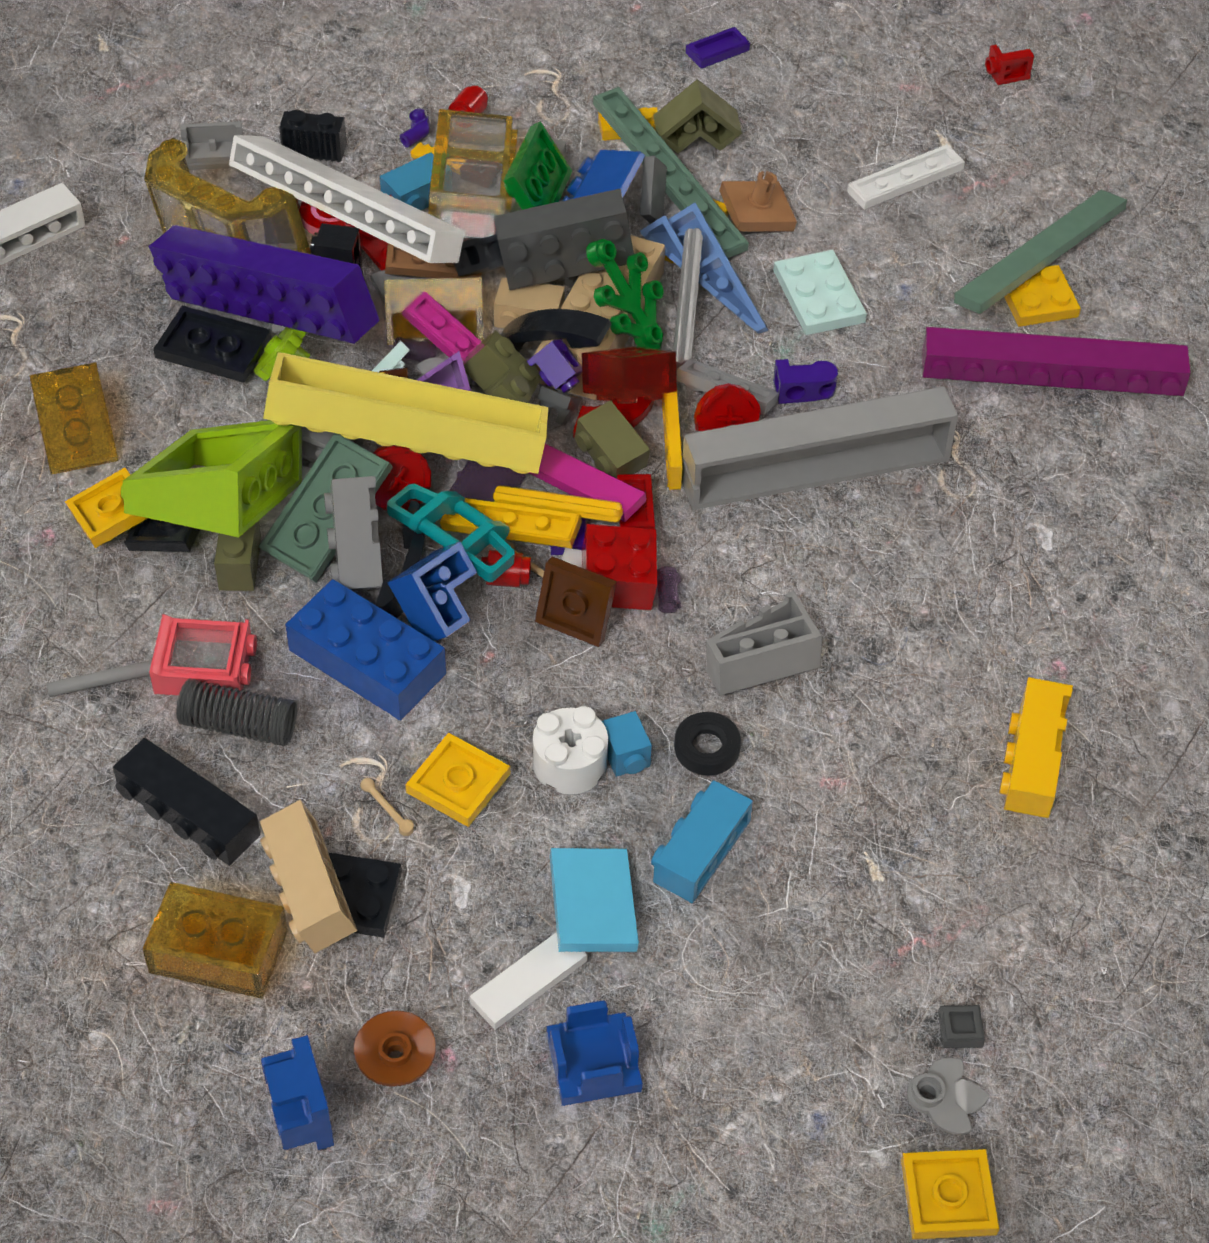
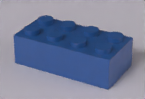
[285,579,446,721]

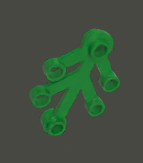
[586,239,664,352]

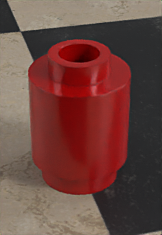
[448,85,488,128]
[481,550,531,588]

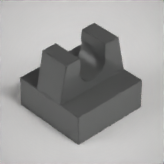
[537,386,582,425]

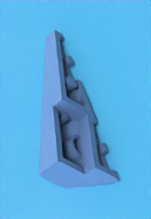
[640,203,768,334]

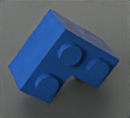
[387,541,477,641]

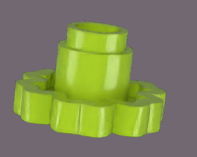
[254,327,310,382]

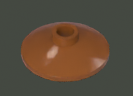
[354,1011,436,1087]

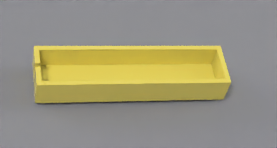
[263,352,548,474]

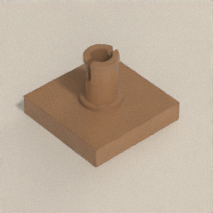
[719,171,797,232]

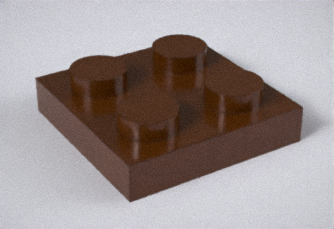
[535,556,617,647]

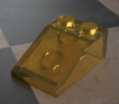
[29,362,119,475]

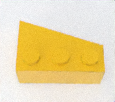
[999,677,1073,818]

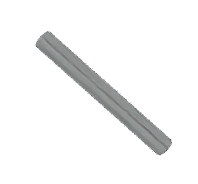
[672,228,703,369]

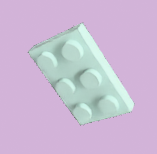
[773,250,867,335]

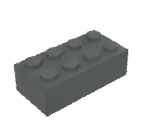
[493,189,634,290]

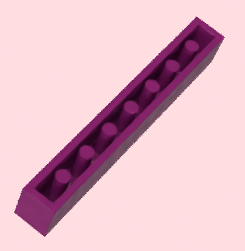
[922,327,1191,396]

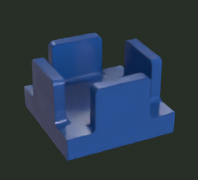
[546,1000,643,1106]
[261,1035,334,1150]

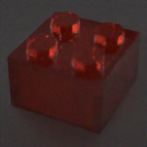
[582,346,677,404]

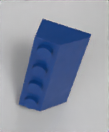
[561,150,646,201]

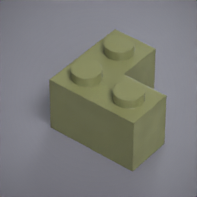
[653,79,742,154]
[463,330,541,403]

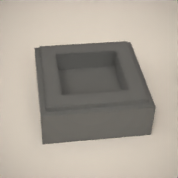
[938,1005,985,1048]

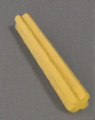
[493,485,623,523]

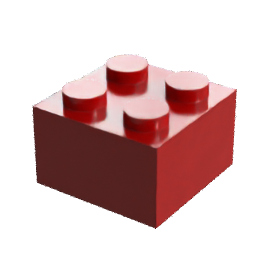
[582,524,657,610]

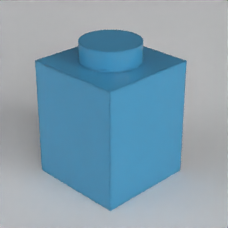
[602,711,652,777]

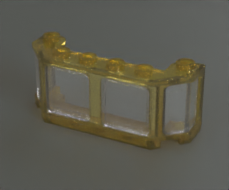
[428,109,518,241]
[144,138,312,254]

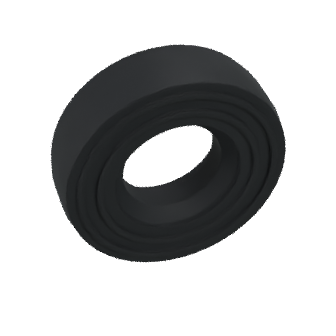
[674,712,741,776]

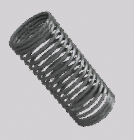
[176,678,297,746]

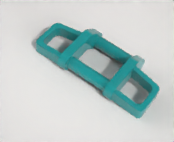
[387,484,515,582]

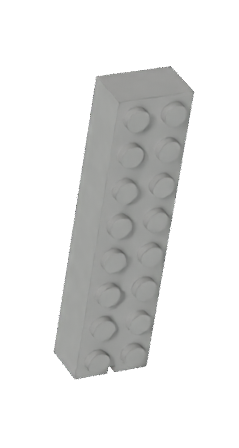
[681,386,958,510]

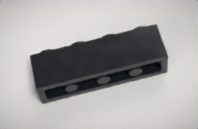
[113,737,260,866]

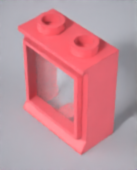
[149,614,257,699]

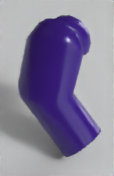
[399,108,430,148]

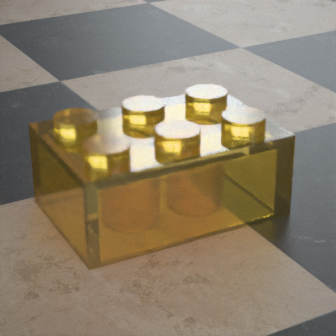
[142,882,288,999]

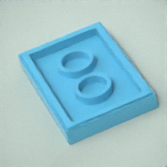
[549,848,639,952]

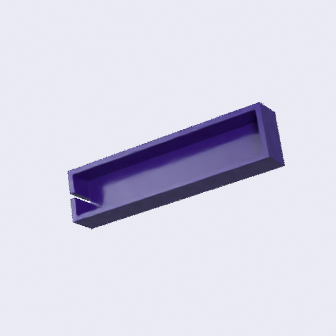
[148,225,380,344]

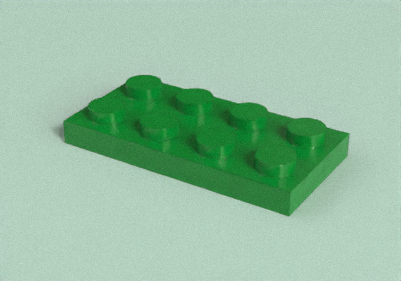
[503,121,573,210]

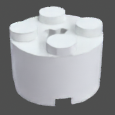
[533,706,608,795]

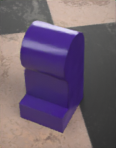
[773,359,838,404]

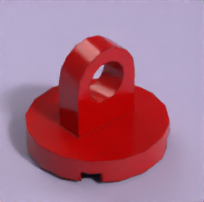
[694,383,761,432]
[373,445,431,511]

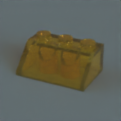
[384,277,484,345]

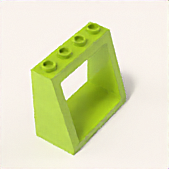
[121,420,302,537]

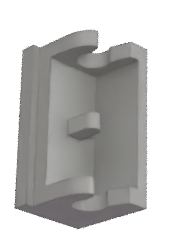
[180,121,243,170]

